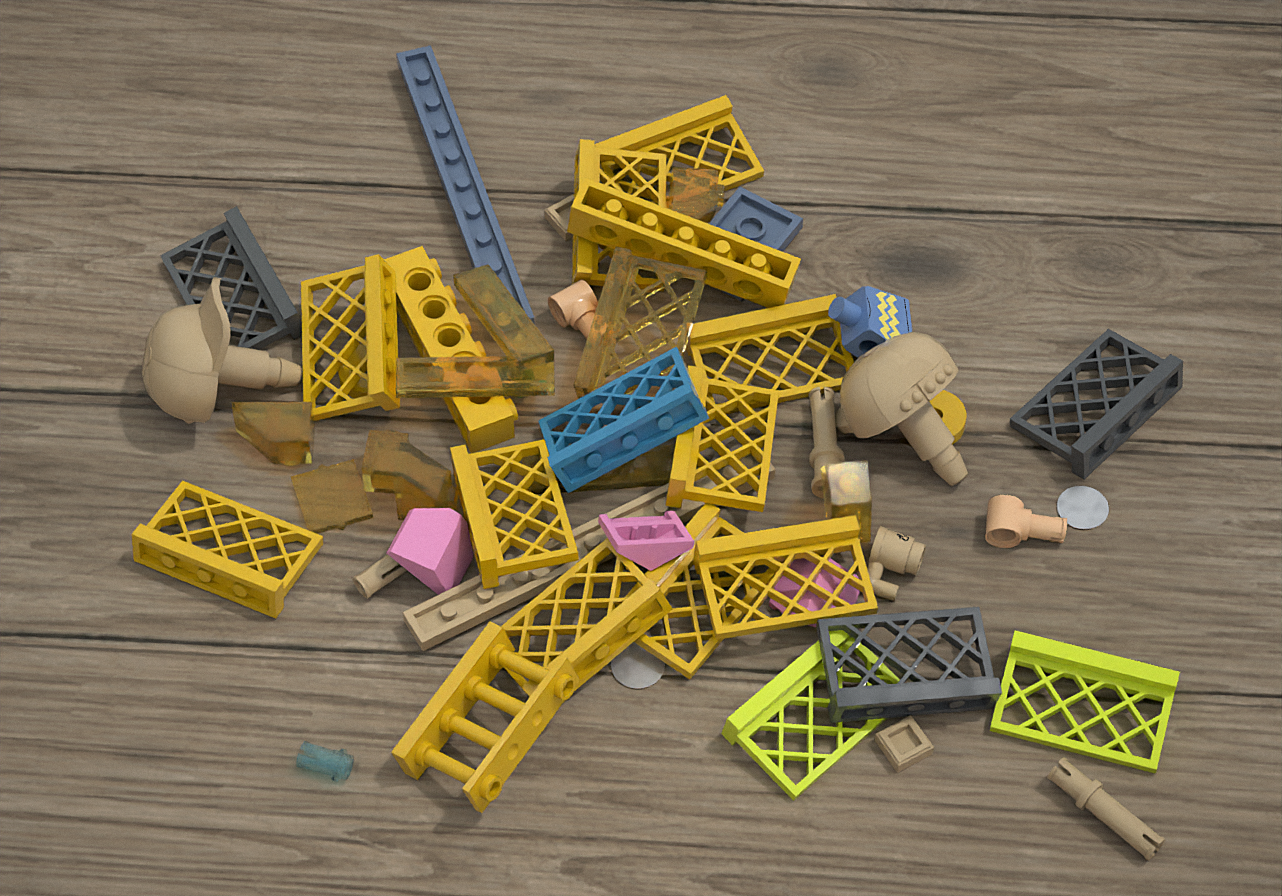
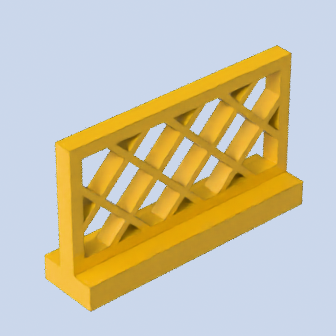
[595,95,764,211]
[572,139,666,291]
[301,254,400,422]
[684,294,854,414]
[665,365,779,512]
[450,439,579,589]
[131,480,323,619]
[624,503,785,679]
[693,515,878,640]
[501,538,673,697]

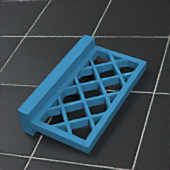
[538,347,709,493]

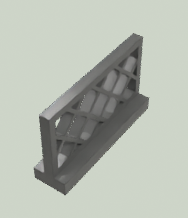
[160,206,302,350]
[1010,329,1183,480]
[816,607,1002,723]

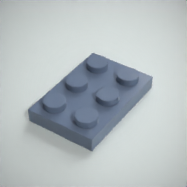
[709,187,803,302]

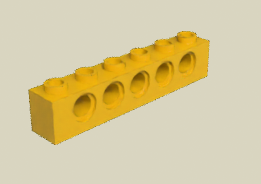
[567,177,801,308]
[384,246,518,453]

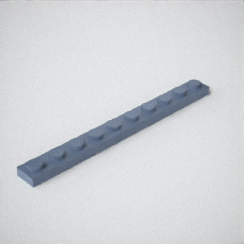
[396,45,535,336]

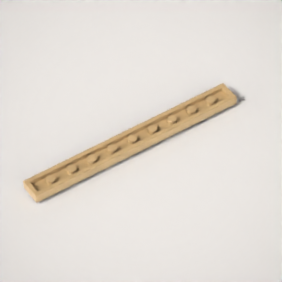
[402,454,775,651]

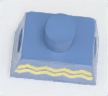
[828,286,912,358]

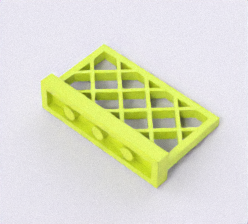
[721,630,900,801]
[990,630,1180,774]

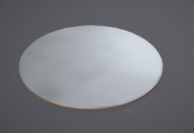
[1057,486,1109,529]
[611,642,665,689]

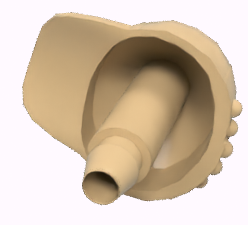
[142,277,302,424]
[835,332,968,486]

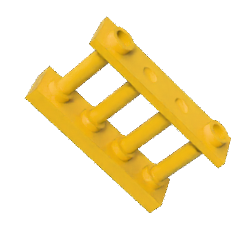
[391,621,580,813]

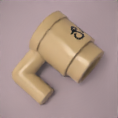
[867,526,926,601]

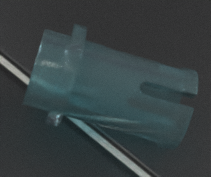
[296,741,354,782]

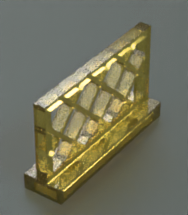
[573,247,707,408]

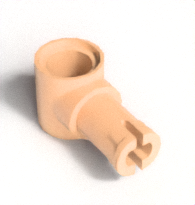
[547,280,615,353]
[985,495,1067,548]

